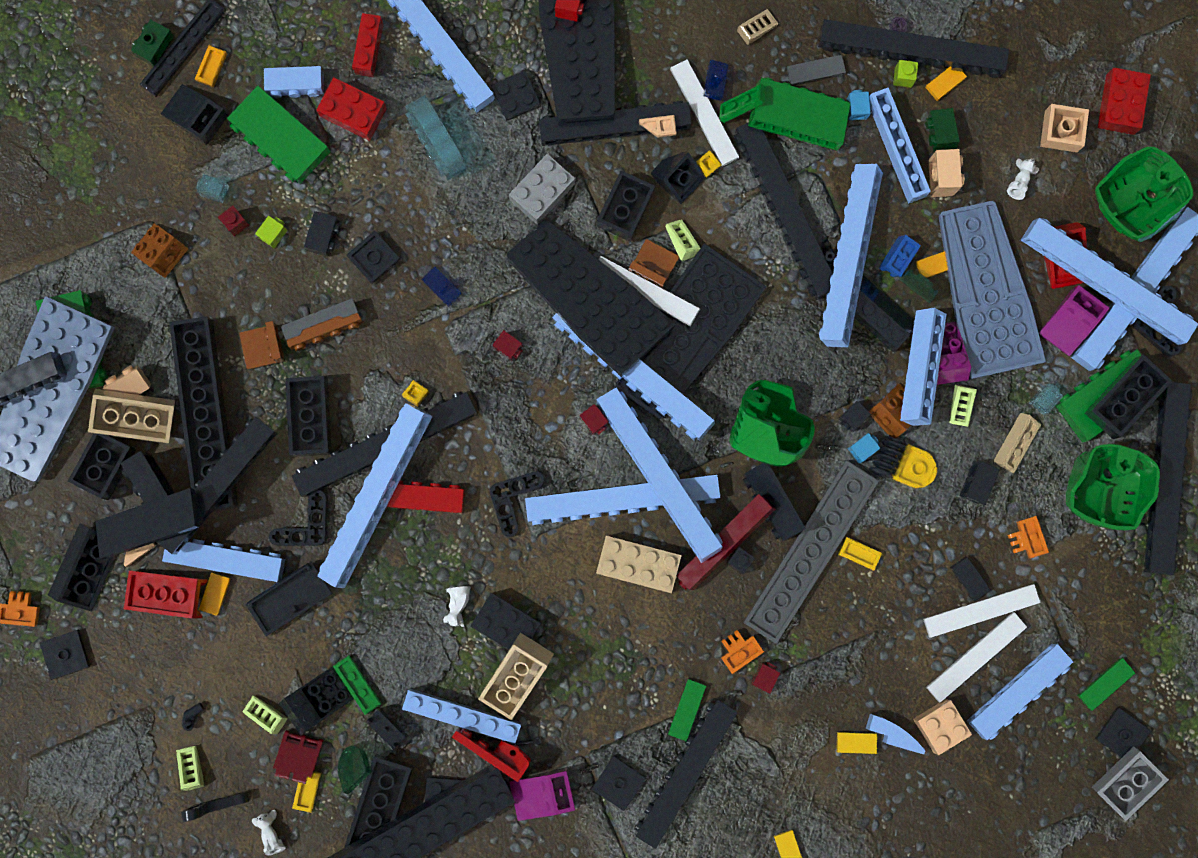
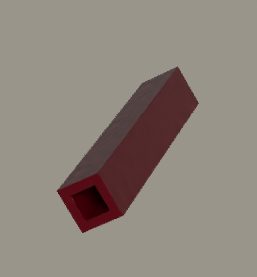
[676,494,776,590]

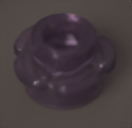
[889,17,907,32]

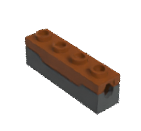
[281,298,363,351]

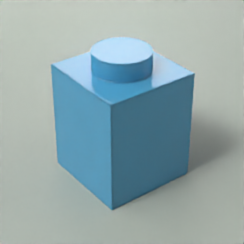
[847,90,870,120]
[847,433,880,463]

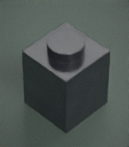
[838,401,871,432]
[726,547,755,574]

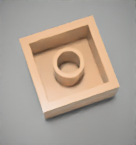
[1040,104,1089,152]
[928,149,964,197]
[913,699,972,755]

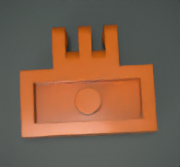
[1008,516,1049,558]
[0,591,40,627]
[721,630,764,674]

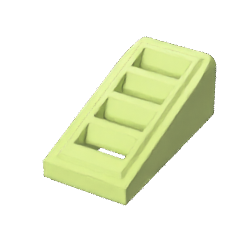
[665,219,701,261]
[949,384,977,427]
[243,696,288,734]
[176,746,204,791]

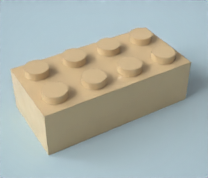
[88,389,175,443]
[596,536,681,593]
[478,633,554,720]

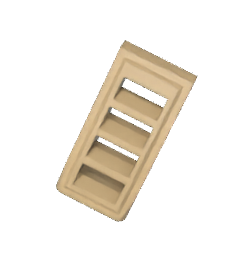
[737,9,778,45]

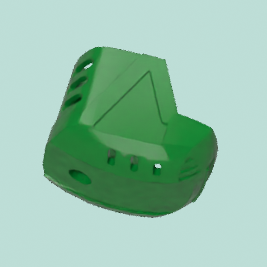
[1095,147,1193,242]
[729,380,815,466]
[1066,444,1160,531]

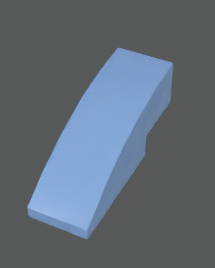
[866,714,925,754]

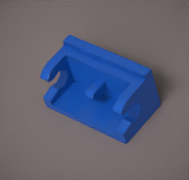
[879,235,921,277]

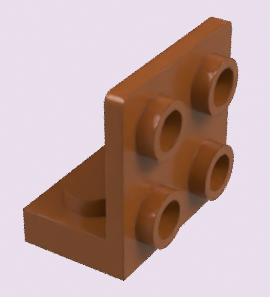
[131,224,188,278]
[629,239,679,288]
[239,321,285,369]
[868,384,911,439]

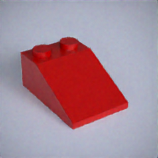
[1044,222,1087,289]

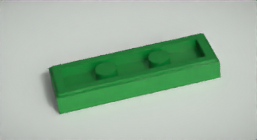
[719,84,766,123]
[333,655,382,715]
[1077,658,1135,711]
[668,679,706,741]

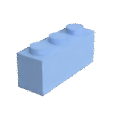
[264,66,324,98]

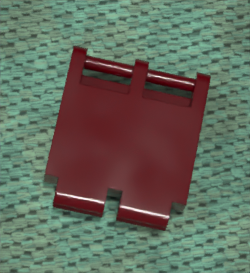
[273,730,324,784]

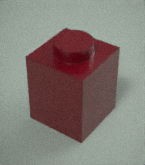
[218,205,249,237]
[492,330,523,361]
[579,404,608,435]
[750,662,780,694]

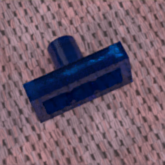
[703,60,729,101]
[421,267,462,307]

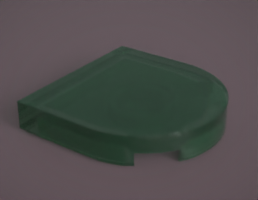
[900,270,938,303]
[338,746,371,794]

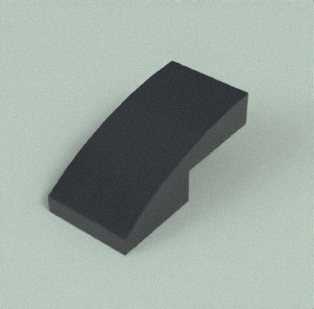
[950,556,990,601]

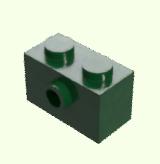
[131,19,175,67]
[925,108,960,153]

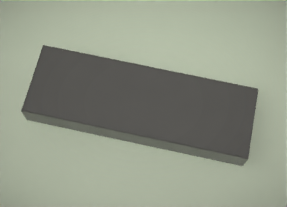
[786,55,846,86]

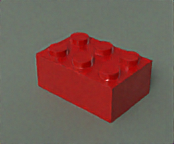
[1097,67,1151,135]
[316,77,387,141]

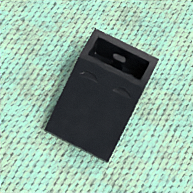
[161,84,229,146]
[279,667,354,736]

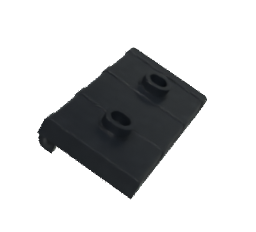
[245,561,333,637]

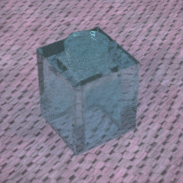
[196,174,229,204]
[1029,383,1063,415]

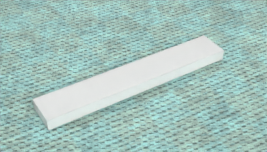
[670,60,739,167]
[599,256,700,326]
[923,584,1040,638]
[926,612,1027,703]

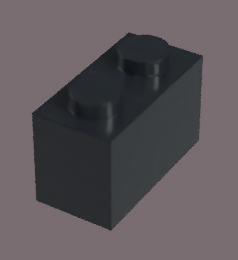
[304,211,341,257]

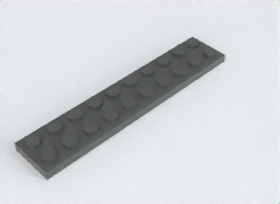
[743,460,879,644]

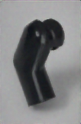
[822,247,836,264]
[182,702,205,731]

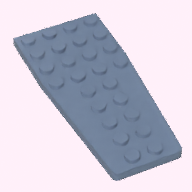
[939,201,1046,380]
[0,296,115,481]

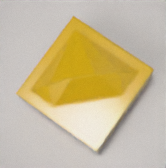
[696,150,722,178]
[402,380,429,407]

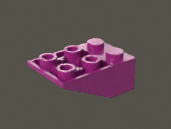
[1039,285,1109,356]
[937,322,971,385]
[509,768,575,821]

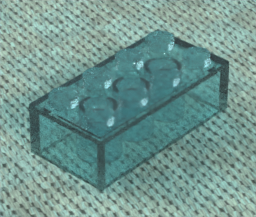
[405,95,467,180]

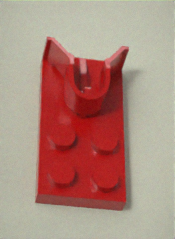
[124,571,208,619]
[452,728,531,782]

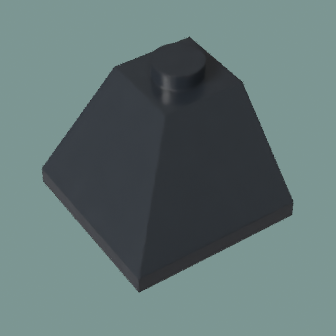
[651,151,706,204]

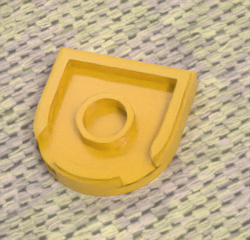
[892,444,937,488]

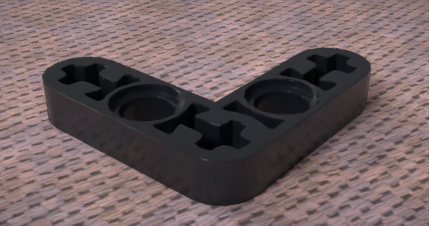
[1133,286,1182,357]
[490,472,544,537]
[269,490,327,546]
[181,791,249,822]

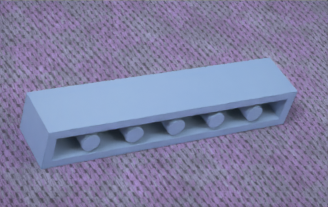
[869,88,931,204]
[900,308,946,426]
[162,539,285,582]
[967,644,1073,740]
[402,689,522,744]

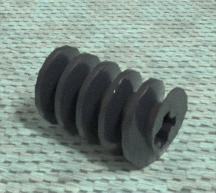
[869,436,907,479]

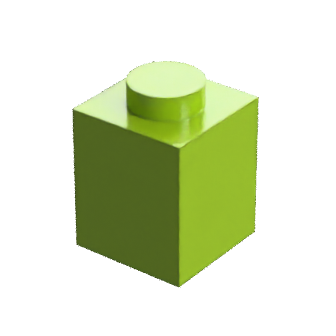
[893,60,918,88]
[255,216,288,248]

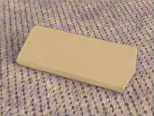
[994,413,1041,473]

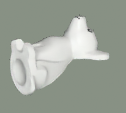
[1007,159,1039,200]
[443,586,471,627]
[252,810,286,855]

